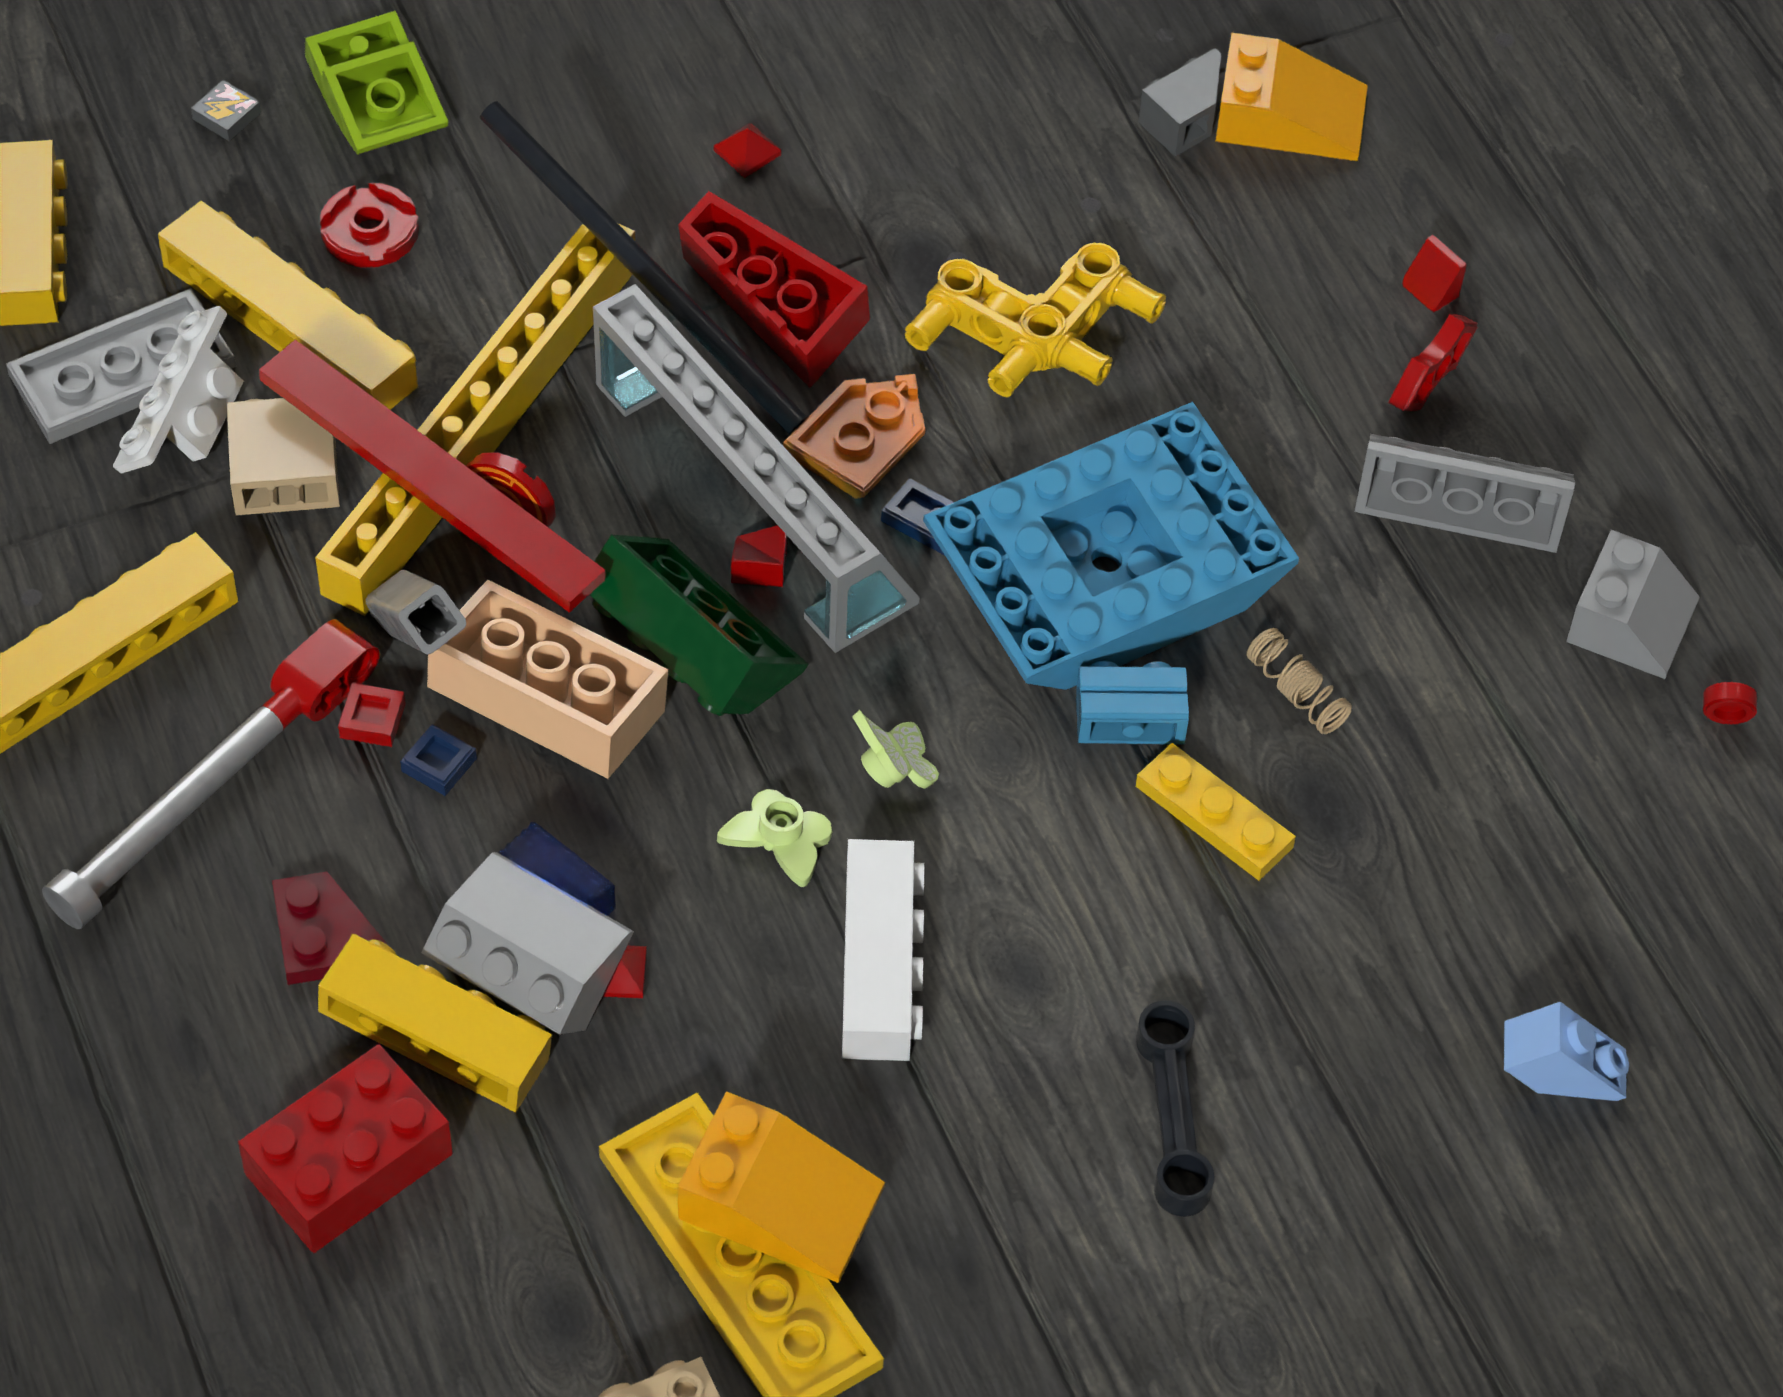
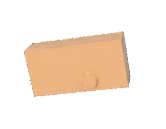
[427,579,668,779]

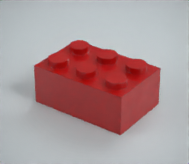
[238,1044,453,1254]

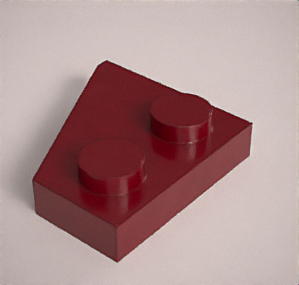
[272,871,389,985]

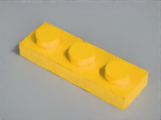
[1135,743,1296,881]

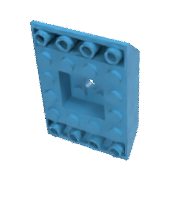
[923,402,1299,690]

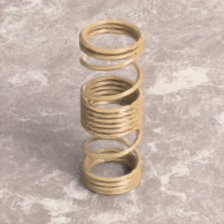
[1247,628,1352,734]

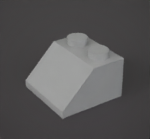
[1566,530,1700,679]

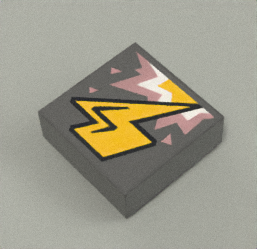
[191,80,261,141]

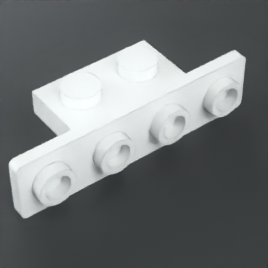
[113,306,244,473]

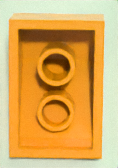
[1215,33,1368,161]
[678,1091,885,1283]

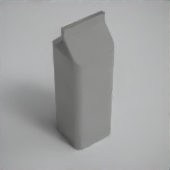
[366,570,466,654]

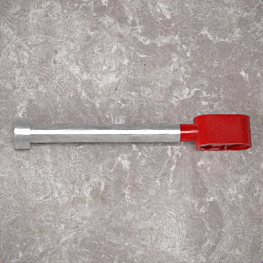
[42,619,380,929]

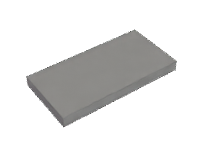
[6,288,236,444]

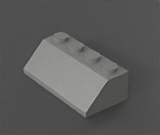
[1354,434,1575,553]

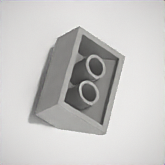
[421,852,634,1034]

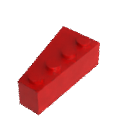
[678,191,870,388]

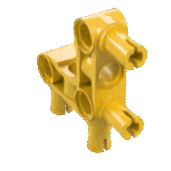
[905,243,1166,397]

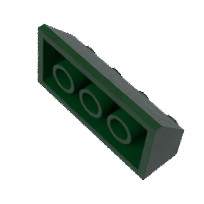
[589,534,809,716]

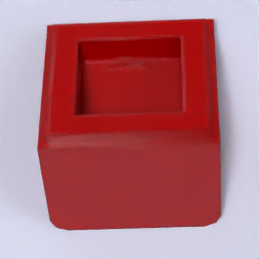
[1402,235,1467,312]

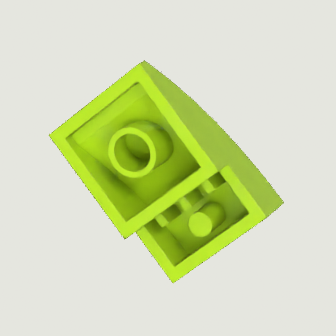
[305,11,448,154]

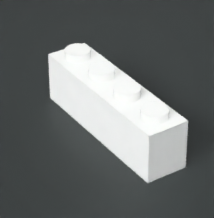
[842,839,924,1061]

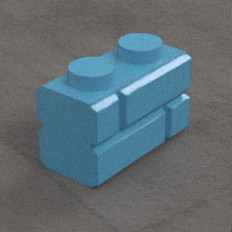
[1076,661,1189,744]

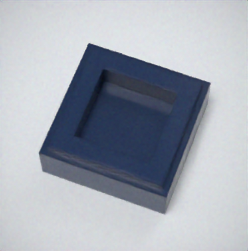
[400,724,477,796]

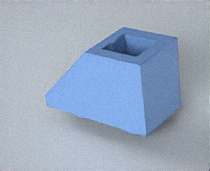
[1504,1002,1629,1101]

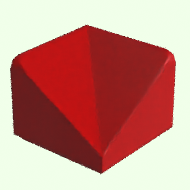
[731,525,788,587]

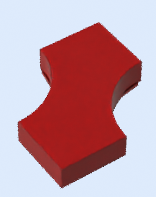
[1388,314,1478,411]

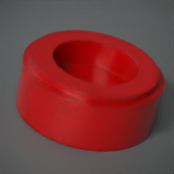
[1703,682,1757,725]

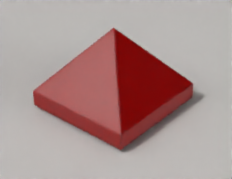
[713,123,781,178]
[602,945,647,998]

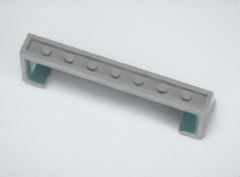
[593,284,920,653]

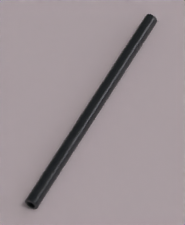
[480,101,808,435]

